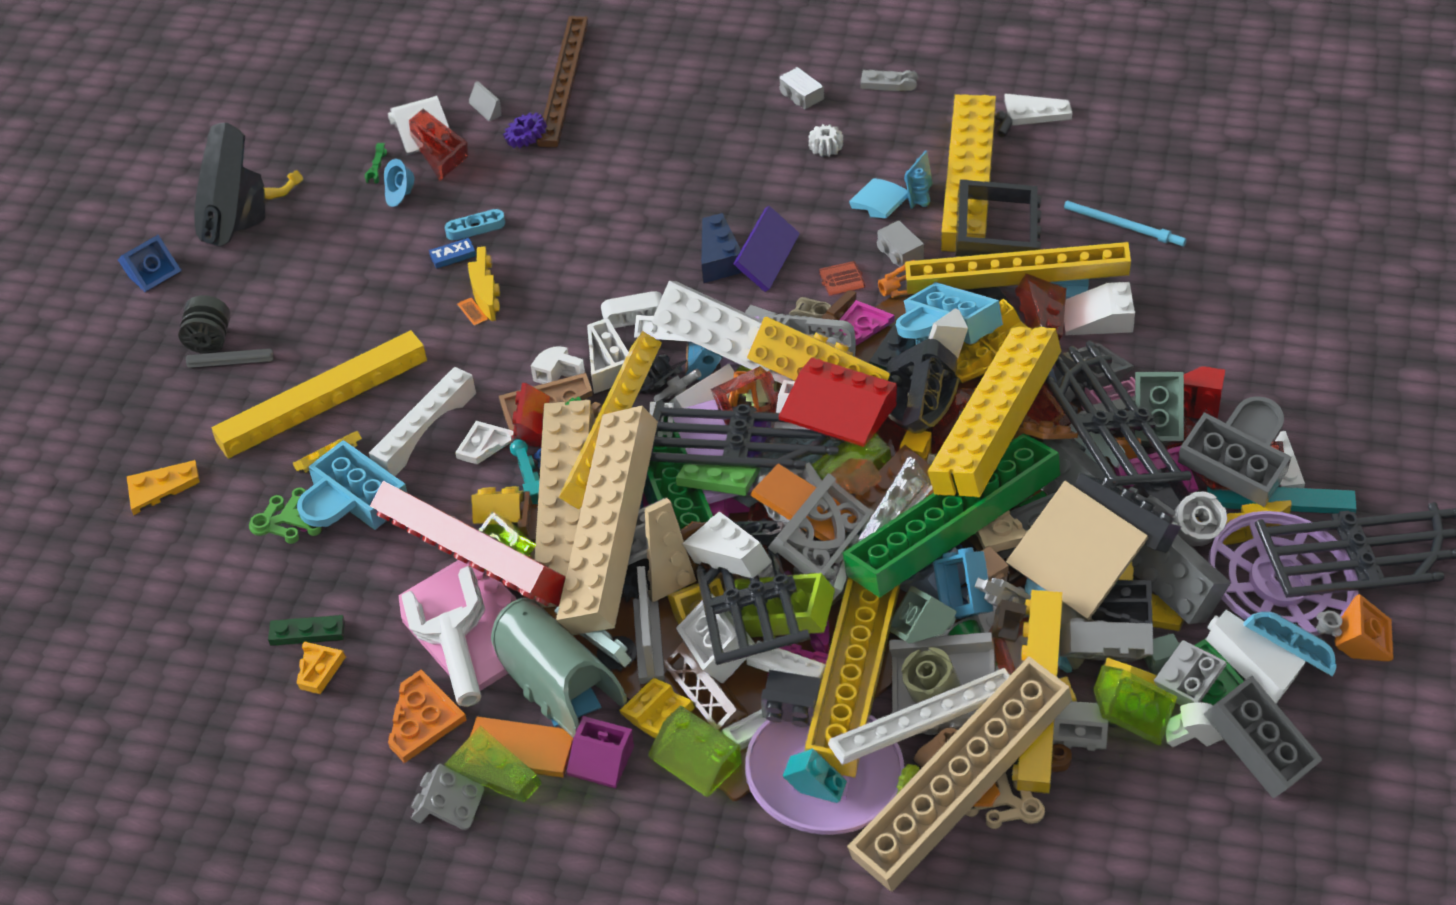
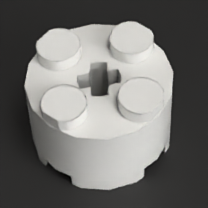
[1173,492,1227,546]

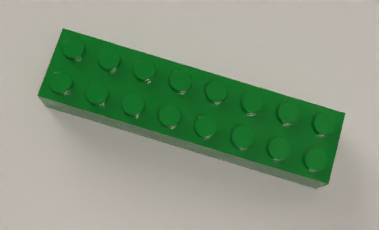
[643,416,713,530]

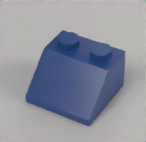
[118,235,181,292]

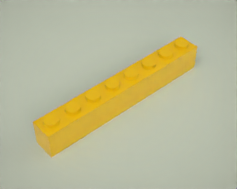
[1012,590,1063,793]

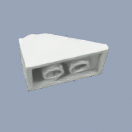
[1061,282,1135,335]
[676,593,755,684]

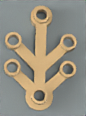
[965,771,1045,829]

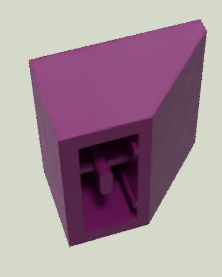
[567,716,634,789]

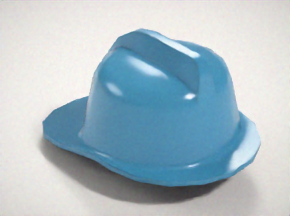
[384,159,415,207]

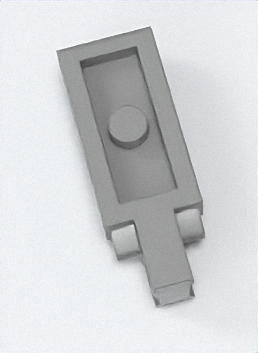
[974,578,1031,622]

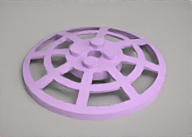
[1208,511,1358,636]

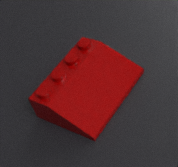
[779,357,897,447]

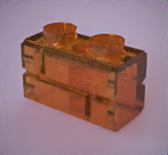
[831,458,882,495]

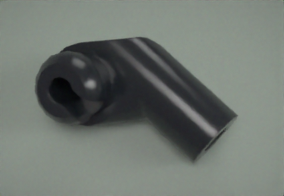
[995,110,1013,137]

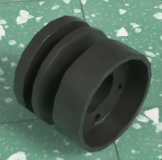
[178,295,231,353]

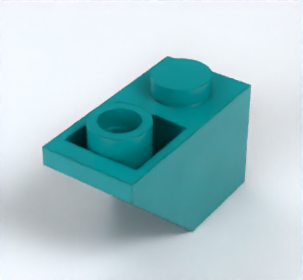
[782,749,847,803]

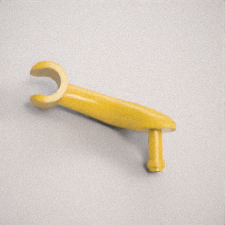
[264,170,303,200]

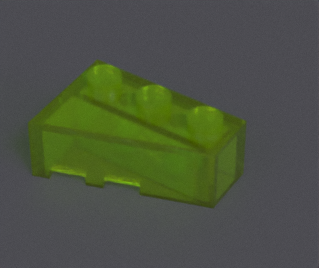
[444,726,542,803]

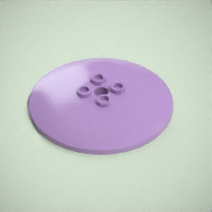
[745,715,904,835]

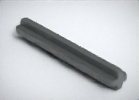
[186,348,274,368]

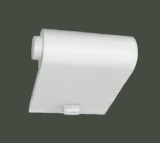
[388,96,454,155]

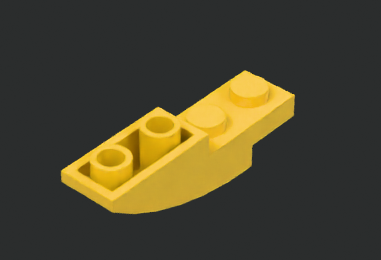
[468,247,500,321]
[1195,500,1291,545]

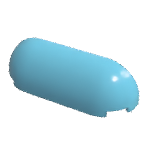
[1243,611,1336,676]

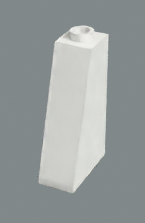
[1206,610,1306,704]

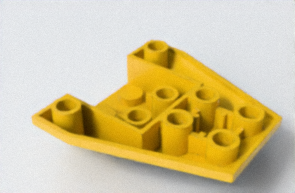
[956,299,1036,383]

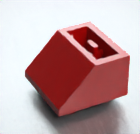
[1184,366,1225,419]
[512,383,550,447]

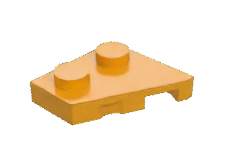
[297,642,346,694]

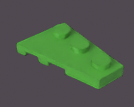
[676,464,760,496]

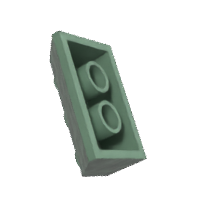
[1135,372,1184,447]
[890,586,957,644]

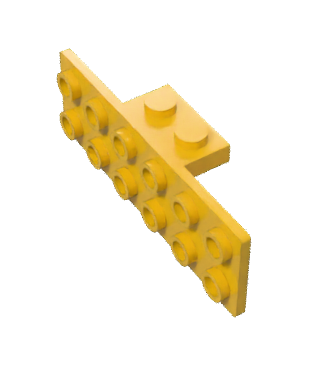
[747,317,890,381]

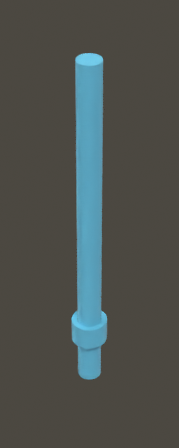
[1064,201,1186,247]

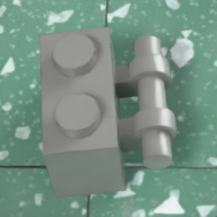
[1053,701,1109,751]

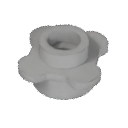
[1316,611,1342,637]

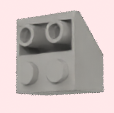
[1154,640,1227,706]

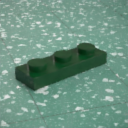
[268,615,345,646]

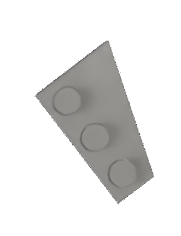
[1059,618,1153,663]

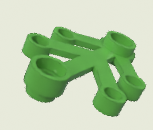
[249,488,322,544]

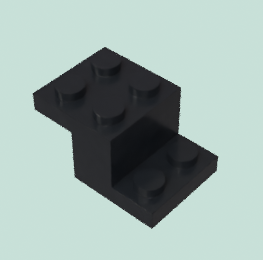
[761,669,821,727]

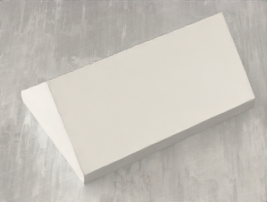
[929,308,968,358]

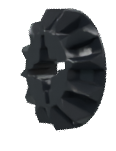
[597,636,637,672]

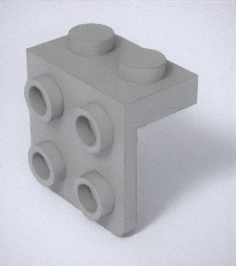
[411,763,484,830]

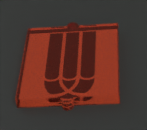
[819,261,865,296]

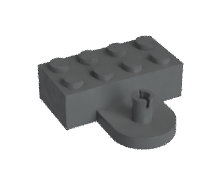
[1178,396,1291,507]

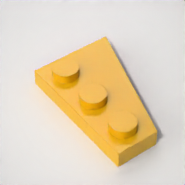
[293,431,362,472]

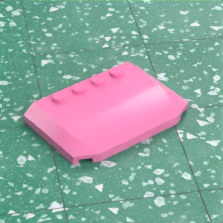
[399,560,517,691]

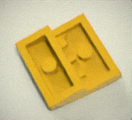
[620,678,695,741]

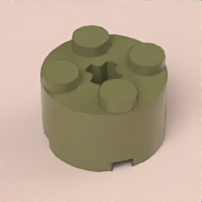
[901,647,960,704]

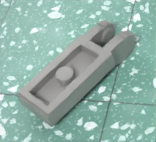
[860,70,918,91]

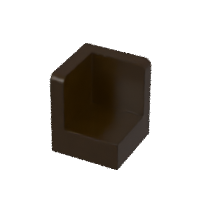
[992,599,1027,642]

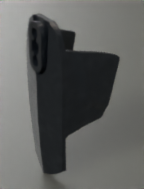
[194,123,265,247]

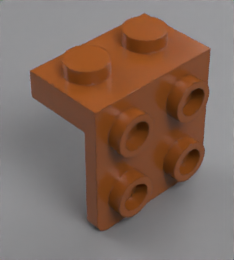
[1012,421,1078,443]

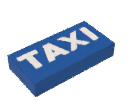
[429,238,476,269]

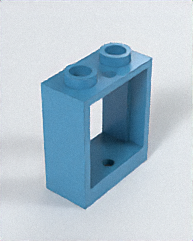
[933,548,994,619]

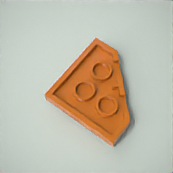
[388,670,467,763]

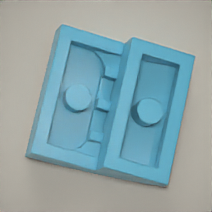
[849,178,908,218]

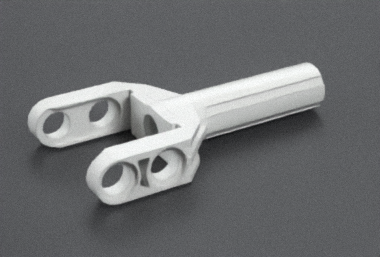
[402,565,486,707]

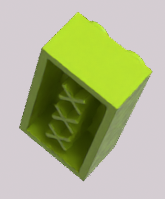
[728,573,835,637]

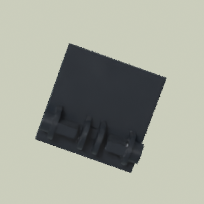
[639,354,687,393]

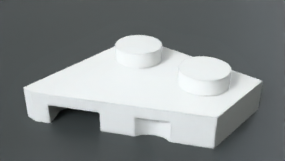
[455,421,517,464]

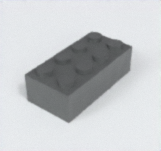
[1204,676,1323,799]

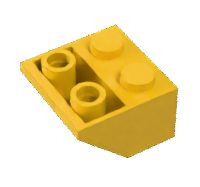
[472,486,525,524]

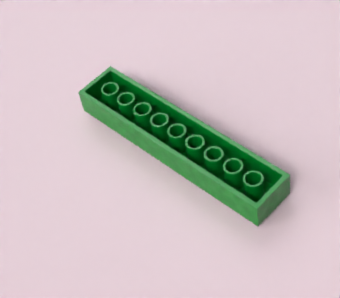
[843,433,1060,598]

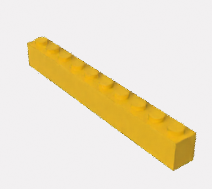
[905,242,1131,294]
[211,330,427,459]
[558,331,662,509]

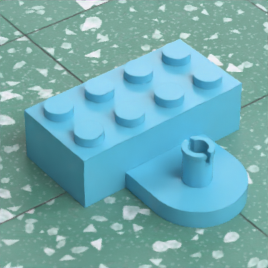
[896,282,1003,345]
[297,440,407,530]

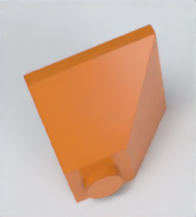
[1335,594,1393,661]

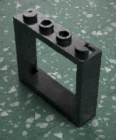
[955,179,1041,257]

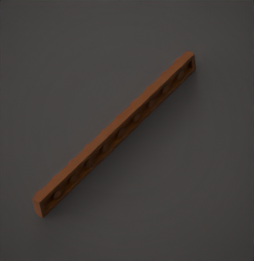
[537,16,589,147]

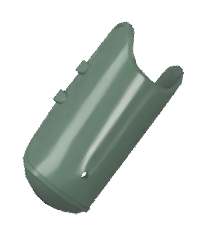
[491,598,627,738]

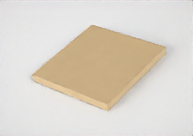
[1006,481,1149,620]

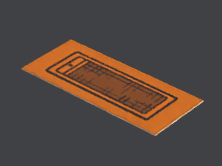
[457,298,488,325]

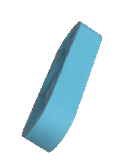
[445,209,505,240]

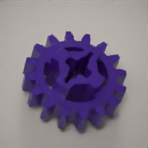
[503,113,547,149]

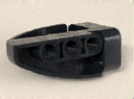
[886,339,960,433]

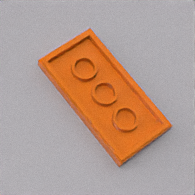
[751,464,857,541]
[463,717,573,778]

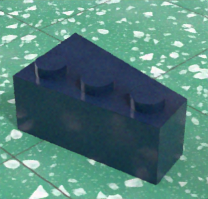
[701,213,743,283]

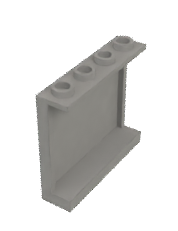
[889,632,996,735]

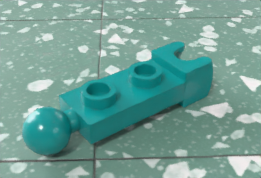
[510,439,540,504]

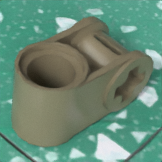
[789,297,831,329]

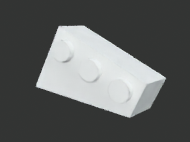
[587,318,628,394]
[682,512,771,578]

